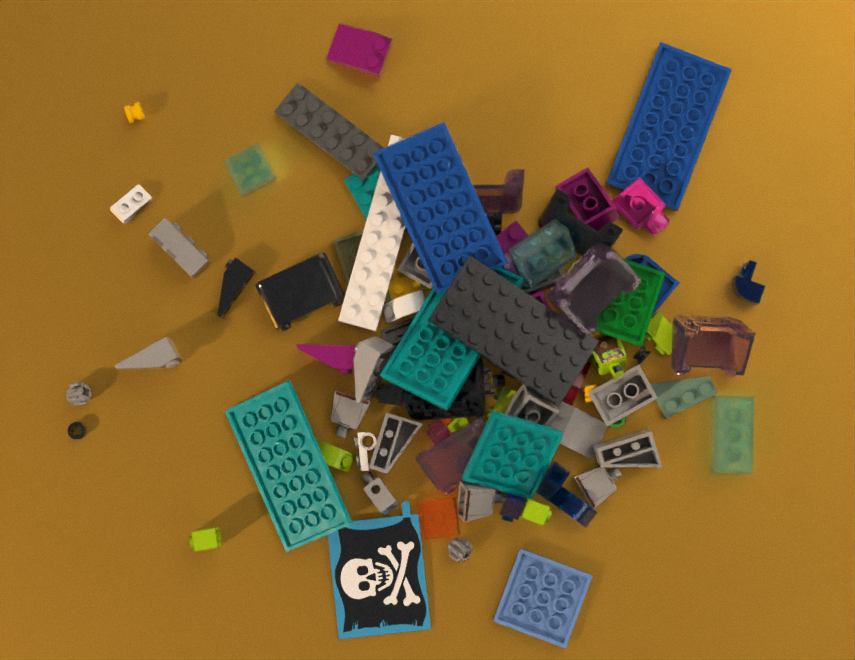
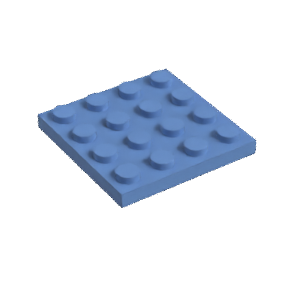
[493,548,592,649]

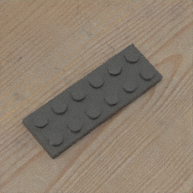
[274,83,384,181]

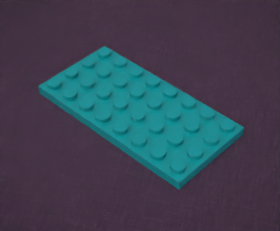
[380,267,524,411]
[225,381,353,552]

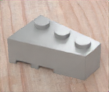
[148,218,210,278]
[369,413,423,474]
[593,428,663,468]

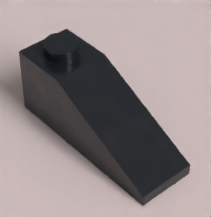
[217,257,255,319]

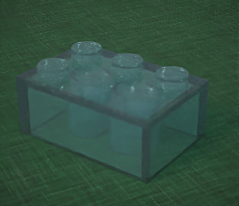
[509,219,577,288]

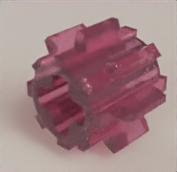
[426,420,451,445]

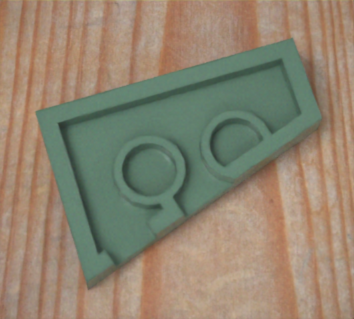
[650,376,717,419]

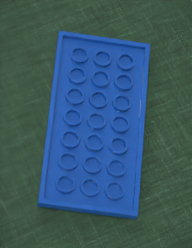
[606,42,732,211]
[373,121,508,294]

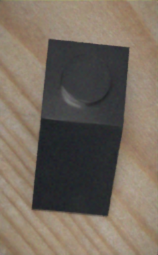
[375,383,403,406]

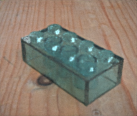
[710,395,754,474]

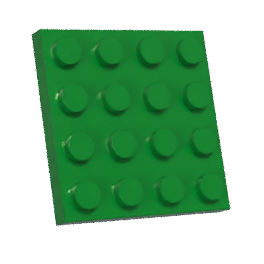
[568,249,666,346]

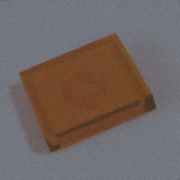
[417,497,460,540]

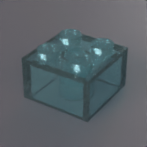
[224,143,277,197]

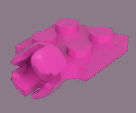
[612,177,669,236]

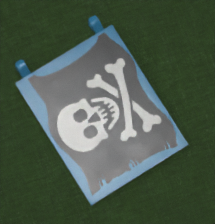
[328,501,431,639]

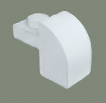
[382,290,426,324]

